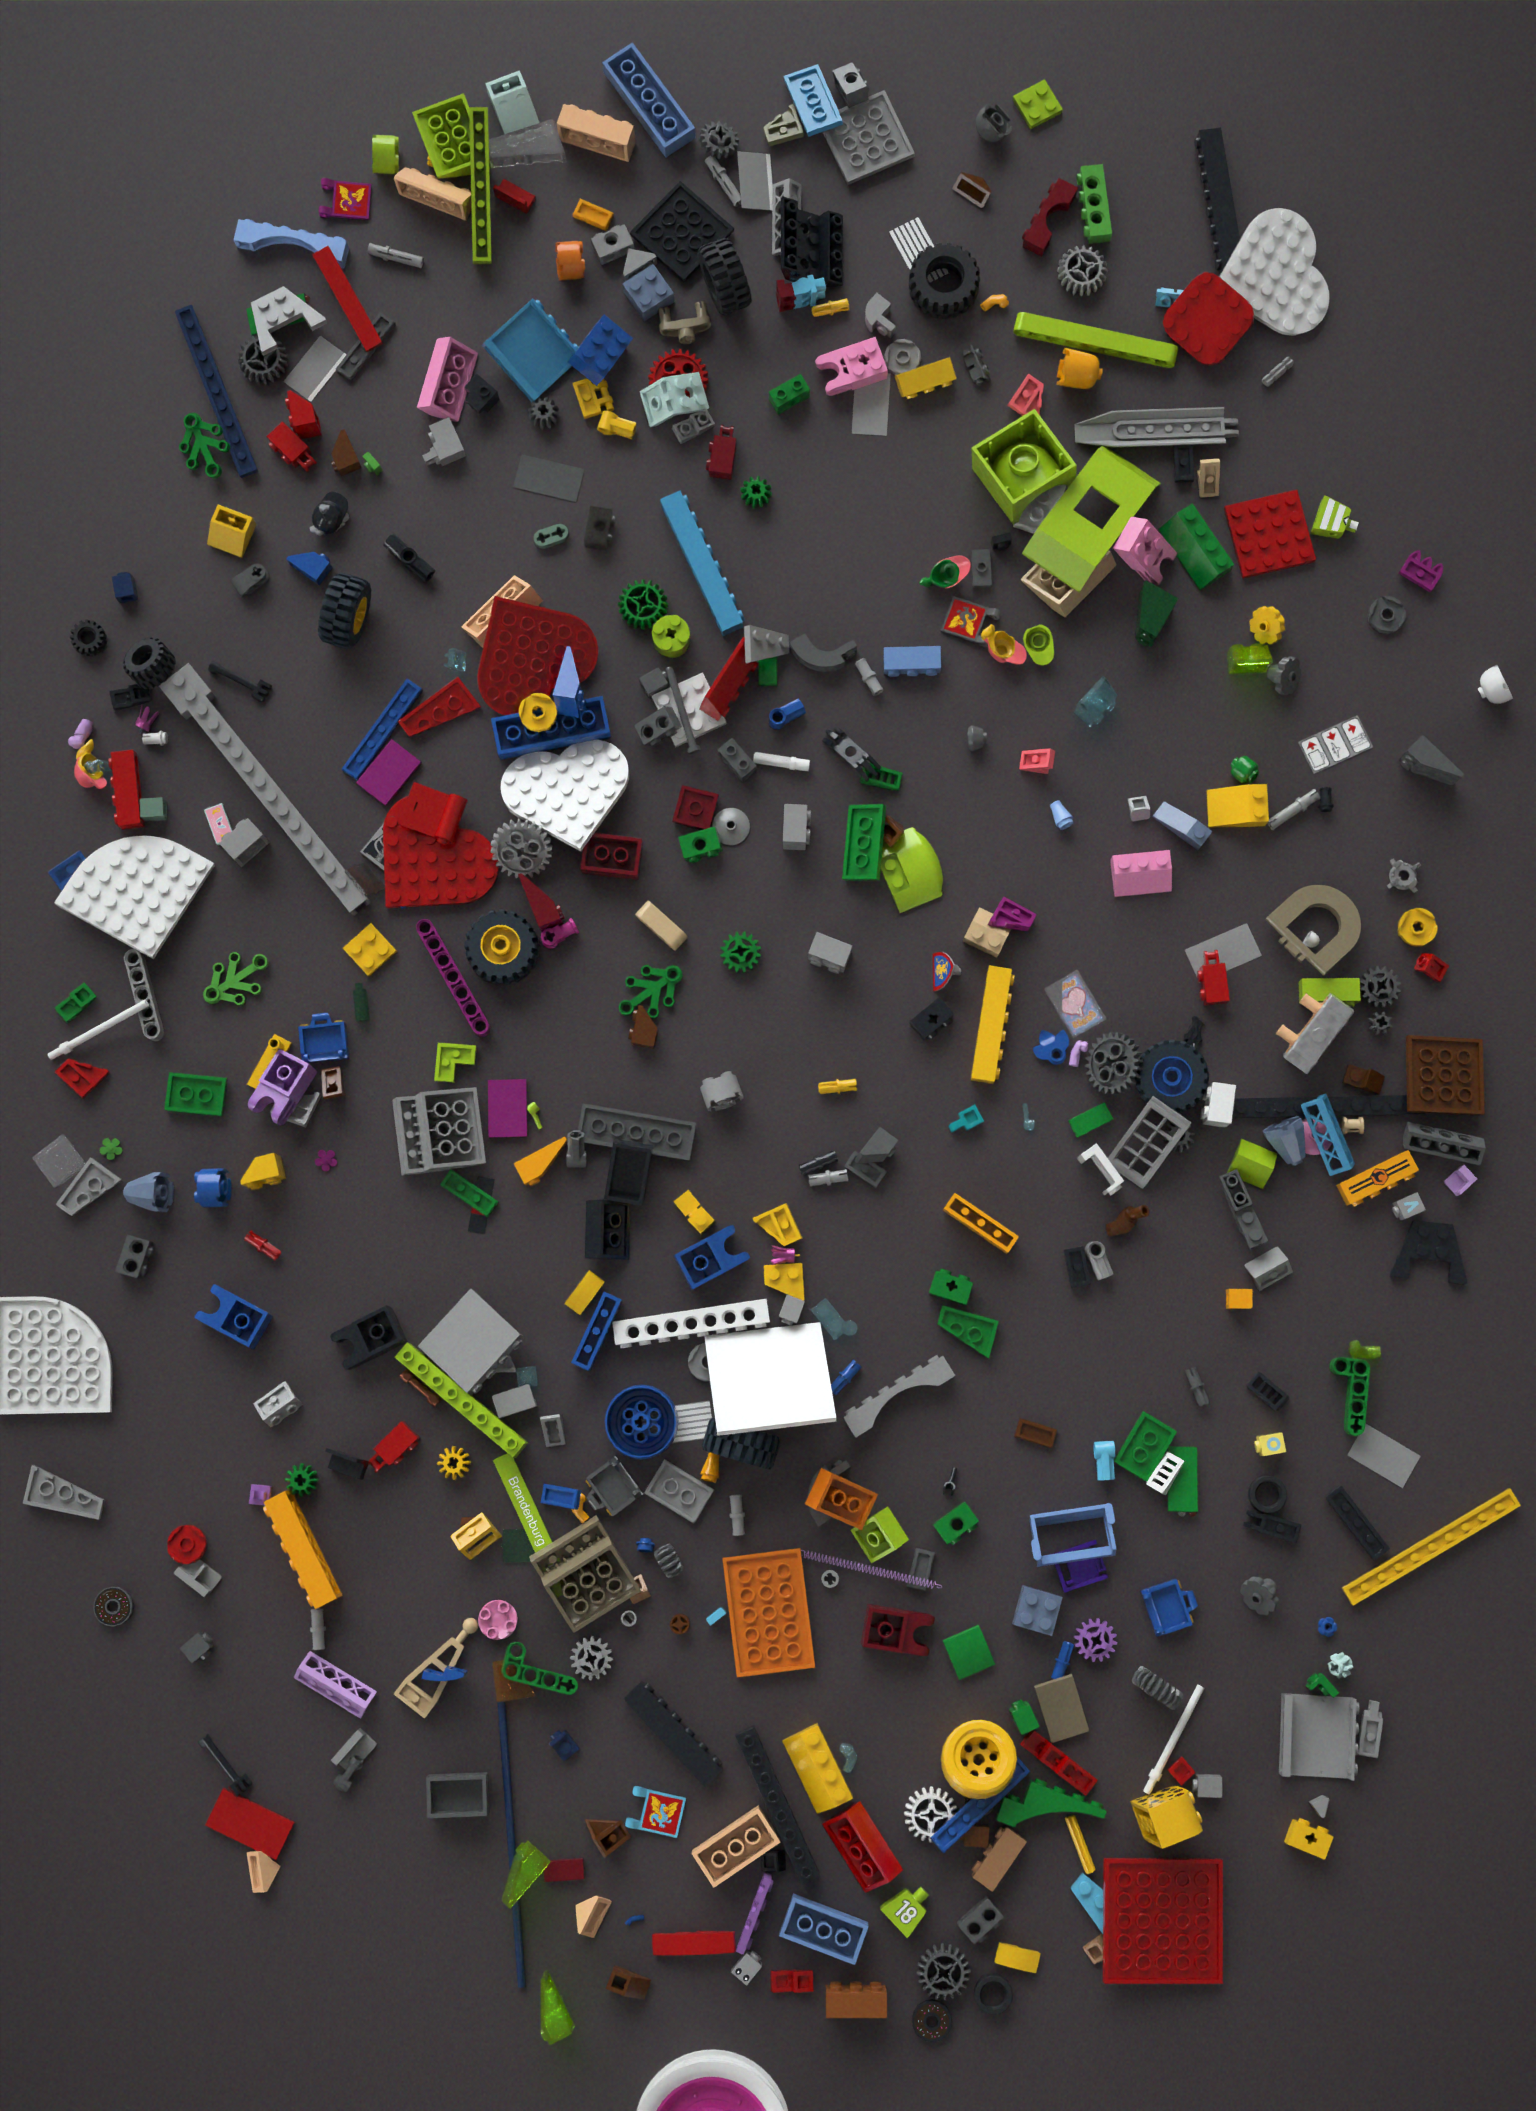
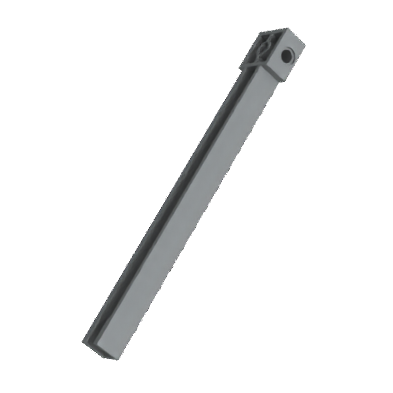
[159,663,371,916]

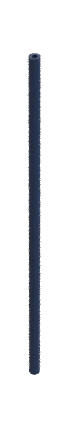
[497,1701,526,1988]

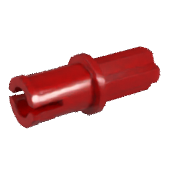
[244,1230,281,1260]

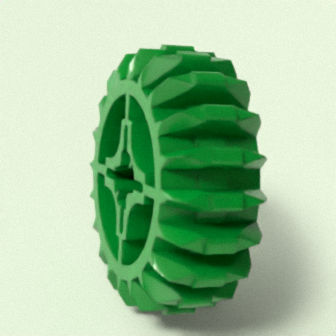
[618,579,668,630]

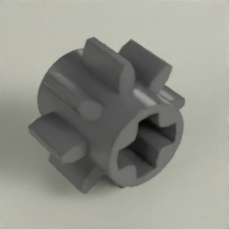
[1368,1011,1392,1035]

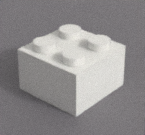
[1200,1082,1236,1127]

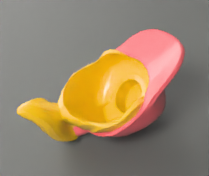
[981,624,1027,665]
[74,739,107,789]

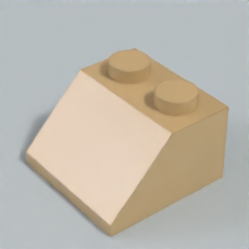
[963,907,1011,958]

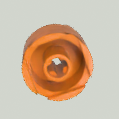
[555,241,585,281]

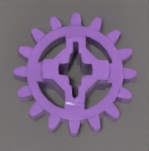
[1074,1618,1117,1662]

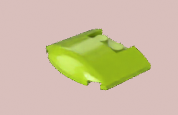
[881,827,943,913]

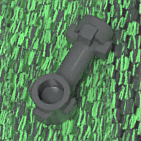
[333,1755,363,1792]

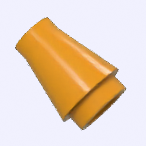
[700,1452,720,1483]

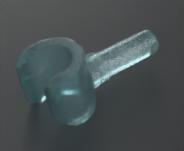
[1022,1103,1035,1131]

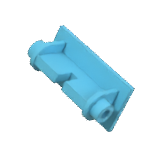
[1155,287,1184,307]

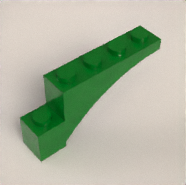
[995,1778,1107,1827]

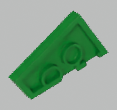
[937,1305,999,1359]

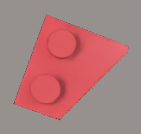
[1007,373,1044,416]

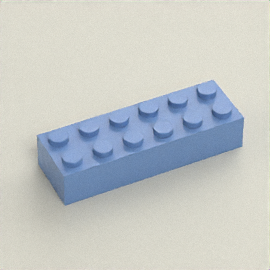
[602,42,696,158]

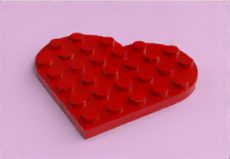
[477,596,598,715]
[383,796,499,908]

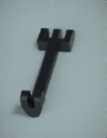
[208,661,272,702]
[198,1734,253,1797]

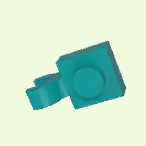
[948,1104,984,1133]

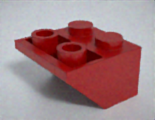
[285,390,322,439]

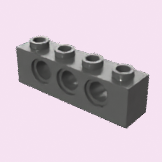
[1402,1122,1486,1165]

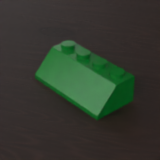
[1158,503,1234,590]

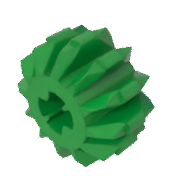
[740,476,772,509]
[285,1463,319,1497]

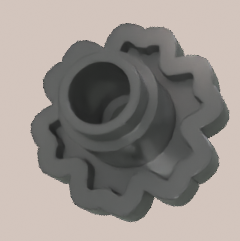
[1267,656,1302,695]
[1240,1576,1279,1615]

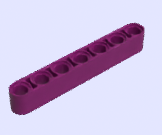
[416,919,491,1037]

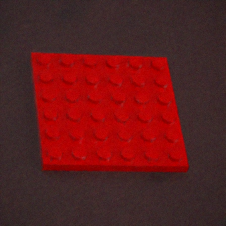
[1103,1858,1223,1984]

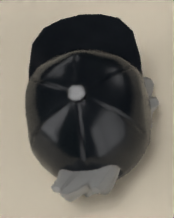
[310,491,349,536]

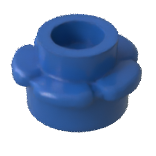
[636,1538,655,1553]
[1318,1617,1337,1637]

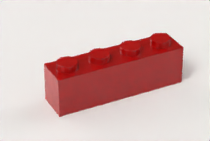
[109,749,145,830]

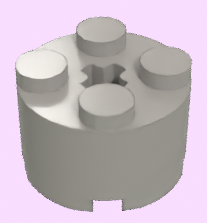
[700,1071,744,1111]

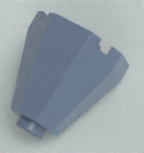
[1263,1116,1306,1166]
[123,1172,174,1212]

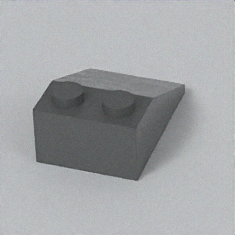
[1399,735,1464,786]

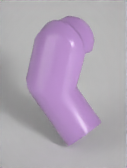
[1069,1040,1088,1067]

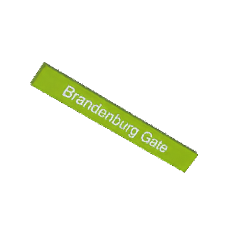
[493,1453,572,1597]

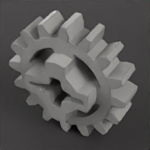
[570,1636,613,1680]

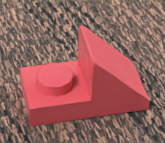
[1019,748,1055,774]

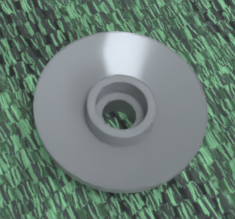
[712,808,750,845]

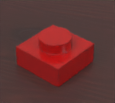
[1167,1756,1196,1786]

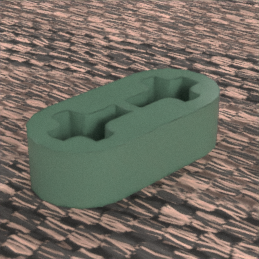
[534,524,569,549]

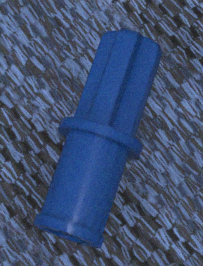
[831,1360,862,1395]
[1051,1641,1074,1679]

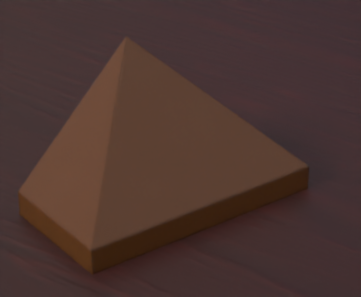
[952,172,992,209]
[883,814,904,848]

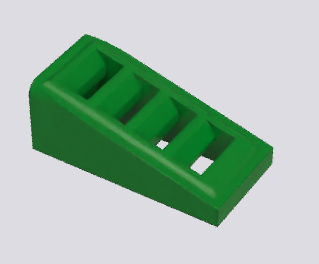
[860,763,903,791]

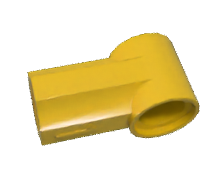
[597,411,637,439]

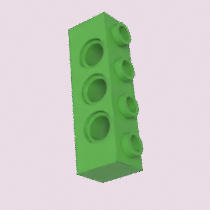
[1076,164,1112,244]

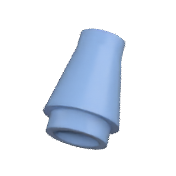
[1050,800,1074,830]

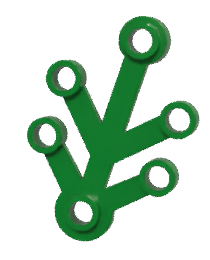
[179,413,230,479]
[619,965,683,1019]

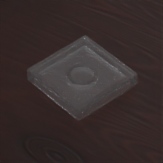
[32,1134,86,1188]

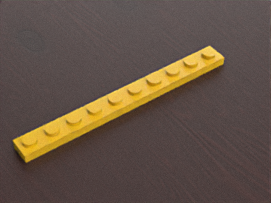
[1342,1488,1521,1606]

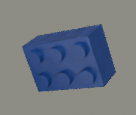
[568,314,633,386]

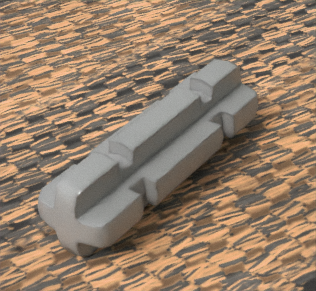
[1262,357,1294,387]

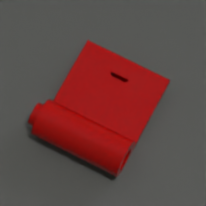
[398,782,468,845]

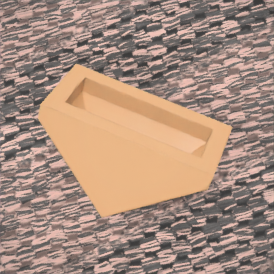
[247,1851,281,1893]
[576,1896,612,1938]

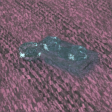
[811,1298,858,1340]

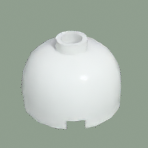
[1478,665,1513,704]

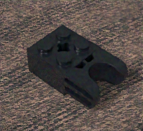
[330,1305,408,1370]

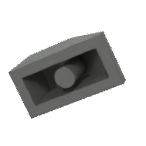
[855,1127,898,1163]

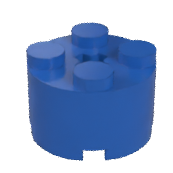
[194,1168,232,1208]

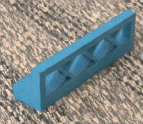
[1301,1093,1355,1176]

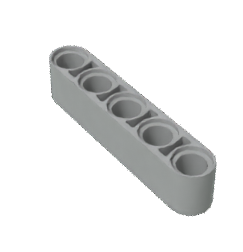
[124,949,164,1041]

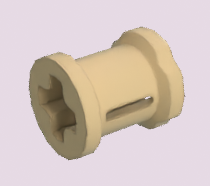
[1342,1117,1364,1134]

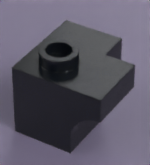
[464,374,500,414]

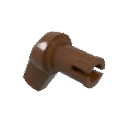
[1106,1205,1150,1237]

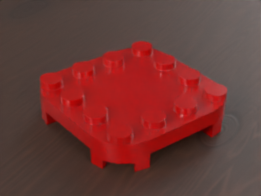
[1163,272,1254,366]

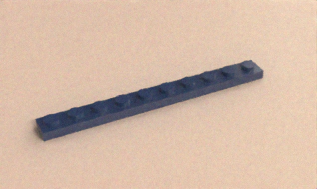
[175,304,258,478]

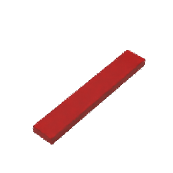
[312,246,383,352]

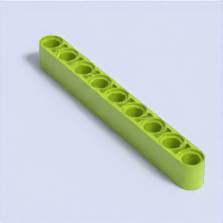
[1013,312,1178,368]

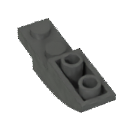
[1219,1169,1268,1249]

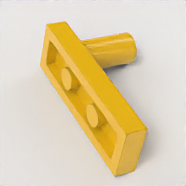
[247,1034,292,1089]

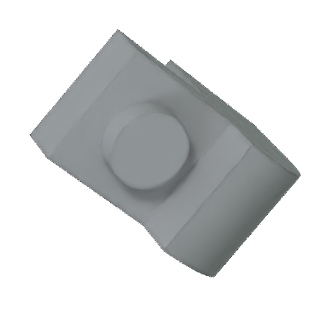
[865,292,896,338]

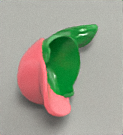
[919,555,971,588]

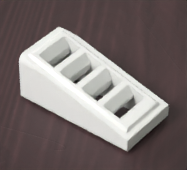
[1147,1451,1185,1495]

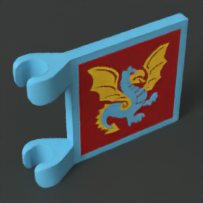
[625,1786,686,1838]

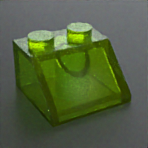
[1227,643,1272,674]

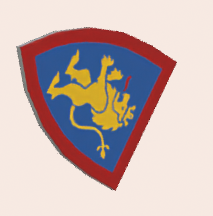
[933,952,961,991]

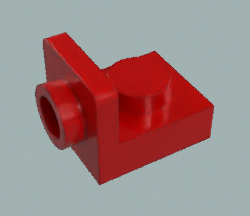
[1414,953,1449,982]

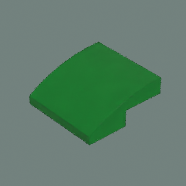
[942,1625,995,1680]

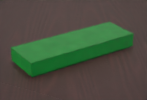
[440,1169,498,1217]

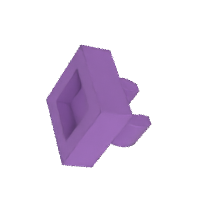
[249,1484,272,1506]

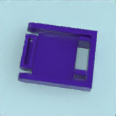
[1053,1539,1109,1593]

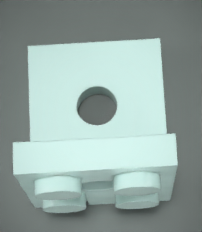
[640,372,709,427]

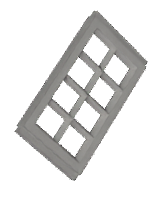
[1108,1096,1191,1189]

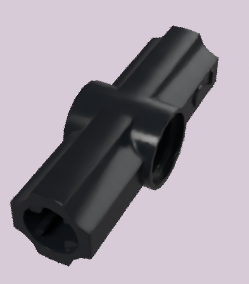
[383,533,436,583]

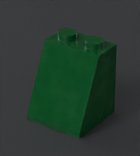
[1135,580,1179,647]

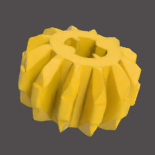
[437,1446,471,1480]

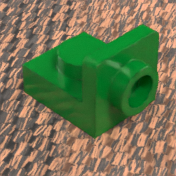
[1305,1673,1339,1698]

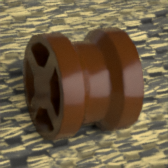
[670,1613,690,1635]

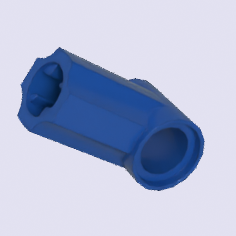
[769,698,806,730]

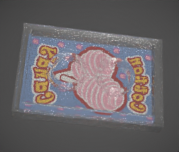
[1044,970,1106,1038]

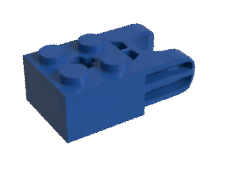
[673,1225,750,1290]
[195,1284,273,1350]

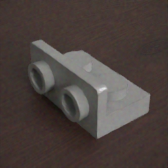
[253,1381,303,1427]

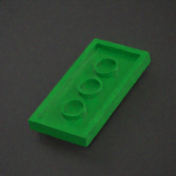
[842,804,886,881]

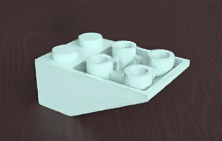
[485,70,541,142]

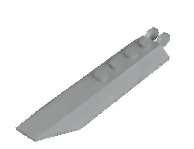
[1074,407,1239,447]

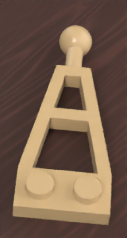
[394,1618,478,1719]

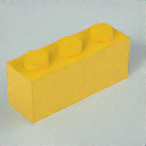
[894,357,956,399]

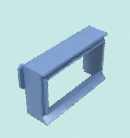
[1029,1503,1117,1567]

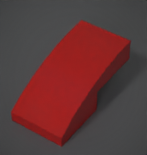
[770,1970,814,1993]

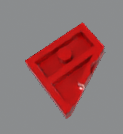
[55,1058,109,1099]

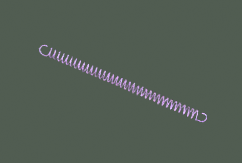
[801,1550,942,1589]

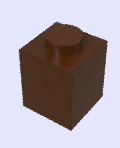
[960,1824,989,1848]

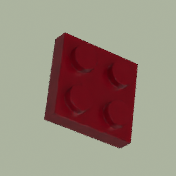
[672,785,719,830]

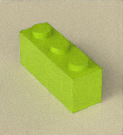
[1299,978,1361,1007]

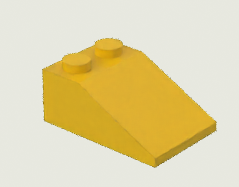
[1206,784,1269,828]

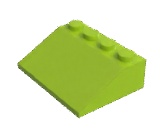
[412,93,491,179]

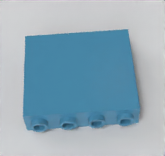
[482,298,579,403]

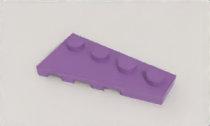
[736,1872,774,1955]

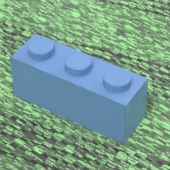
[883,646,941,677]

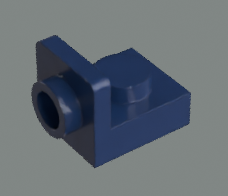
[549,1729,580,1761]

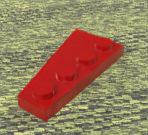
[398,677,481,737]

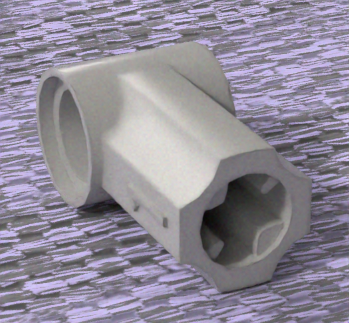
[1085,1241,1113,1280]

